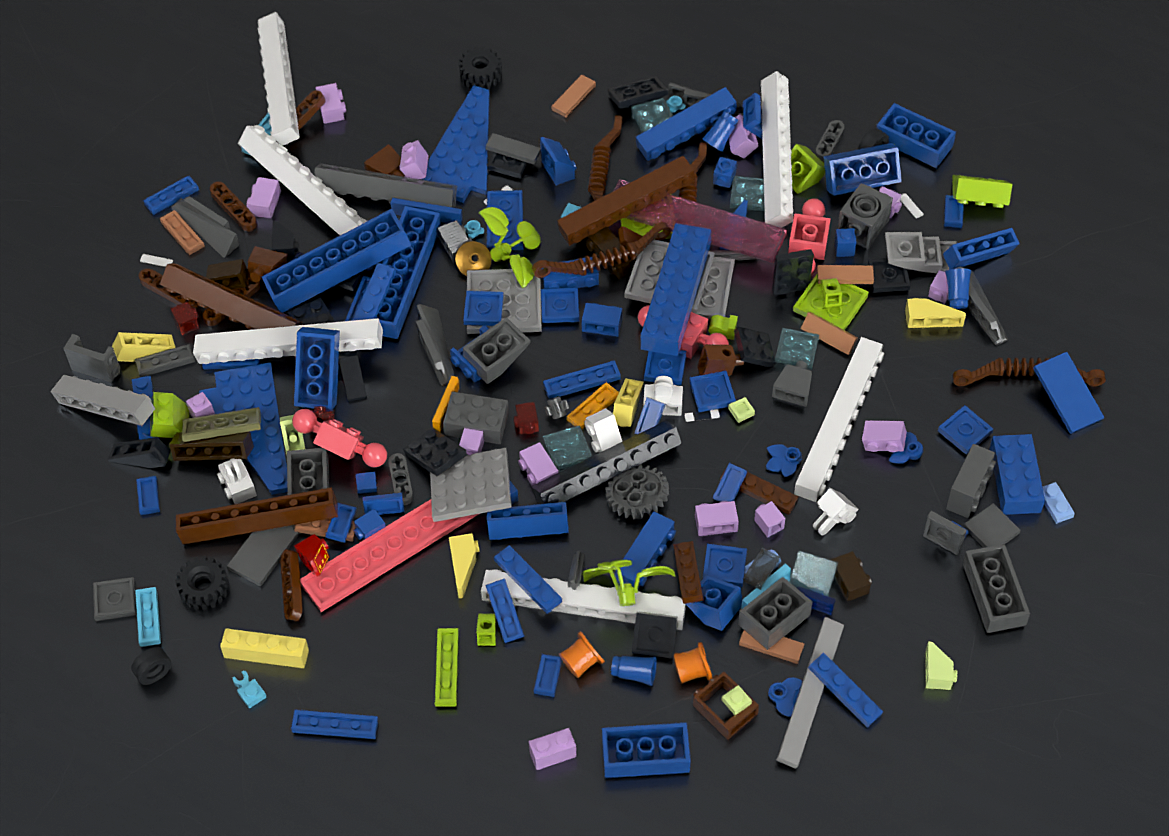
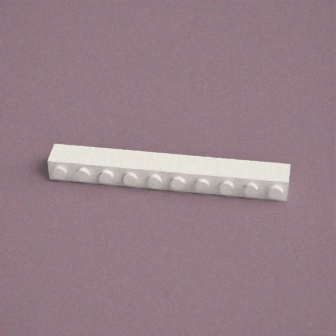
[257,12,300,146]
[761,71,793,230]
[238,125,367,235]
[193,318,383,364]
[794,337,884,502]
[481,569,686,630]

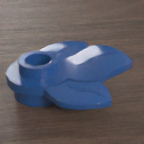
[889,432,924,464]
[766,444,802,477]
[768,678,802,717]

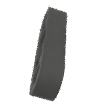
[815,120,845,162]
[388,453,413,506]

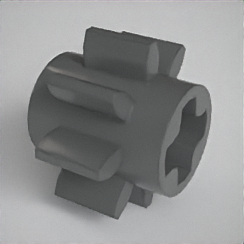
[544,396,569,419]

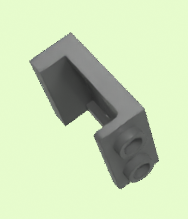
[63,334,120,383]

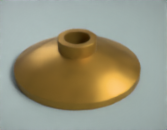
[455,241,492,276]

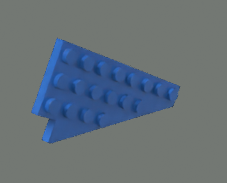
[421,85,489,203]
[199,362,288,495]

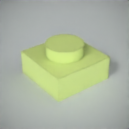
[728,397,755,423]
[722,685,752,715]

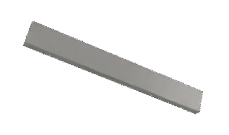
[776,617,844,768]

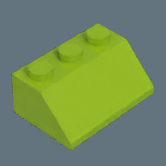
[952,175,1012,208]

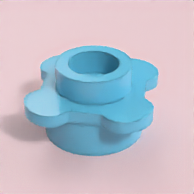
[665,96,685,113]
[464,220,484,239]

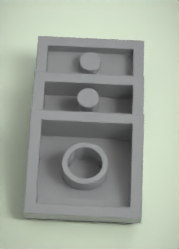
[885,232,957,273]

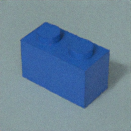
[582,303,622,337]

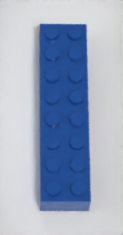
[376,206,441,339]
[262,209,411,313]
[641,223,711,356]

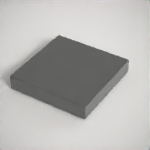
[963,503,1021,548]
[923,511,967,555]
[93,577,136,621]

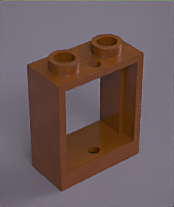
[693,672,759,740]

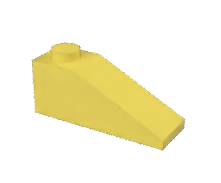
[905,298,966,328]
[112,332,175,362]
[613,378,644,427]
[449,533,479,599]

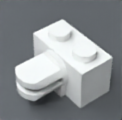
[643,376,683,416]
[584,408,622,453]
[217,458,257,504]
[813,488,859,536]

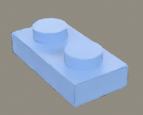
[1043,482,1075,523]

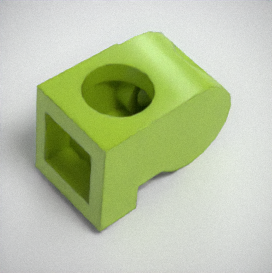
[821,278,842,308]
[708,315,738,340]
[477,613,496,646]

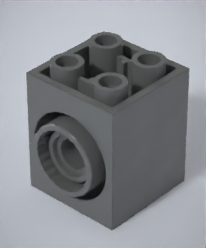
[838,183,893,249]

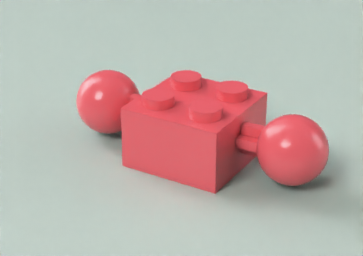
[788,199,831,275]
[638,305,729,359]
[292,409,387,467]

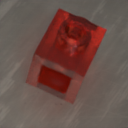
[171,302,199,335]
[513,402,539,434]

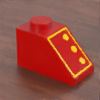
[294,534,329,577]

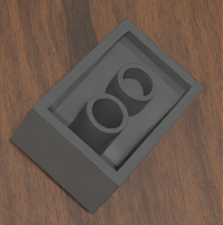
[463,317,531,384]

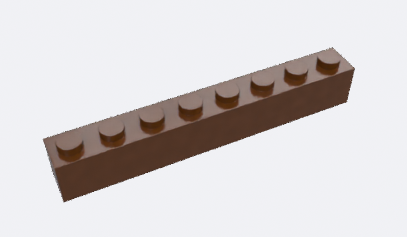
[557,156,695,246]
[160,263,303,330]
[176,487,338,544]

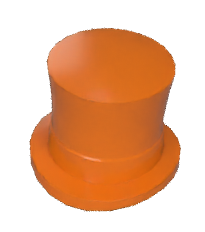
[559,631,605,678]
[674,642,712,683]

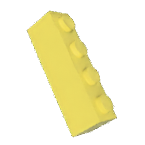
[220,628,309,668]

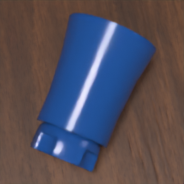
[702,111,738,152]
[945,269,971,309]
[611,656,657,686]

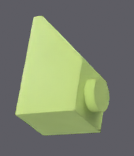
[280,415,305,454]
[926,642,957,690]

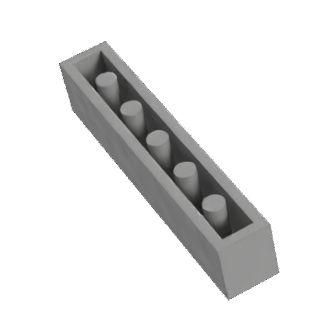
[51,375,155,426]

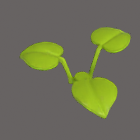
[479,207,540,288]
[583,560,675,606]

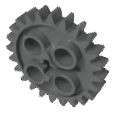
[606,465,670,519]

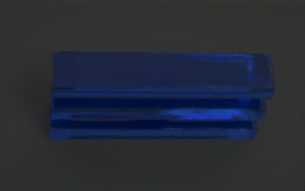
[797,586,836,615]

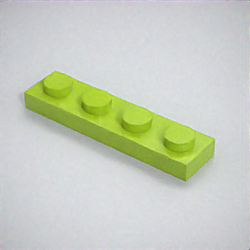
[435,628,459,707]

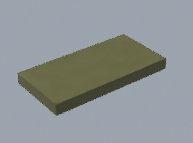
[182,407,261,442]

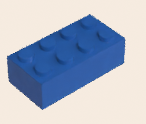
[877,103,956,168]
[823,143,902,196]
[294,327,340,410]
[989,434,1045,515]
[602,723,691,778]

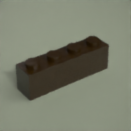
[582,227,636,279]
[169,431,254,461]

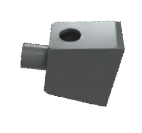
[772,361,812,407]

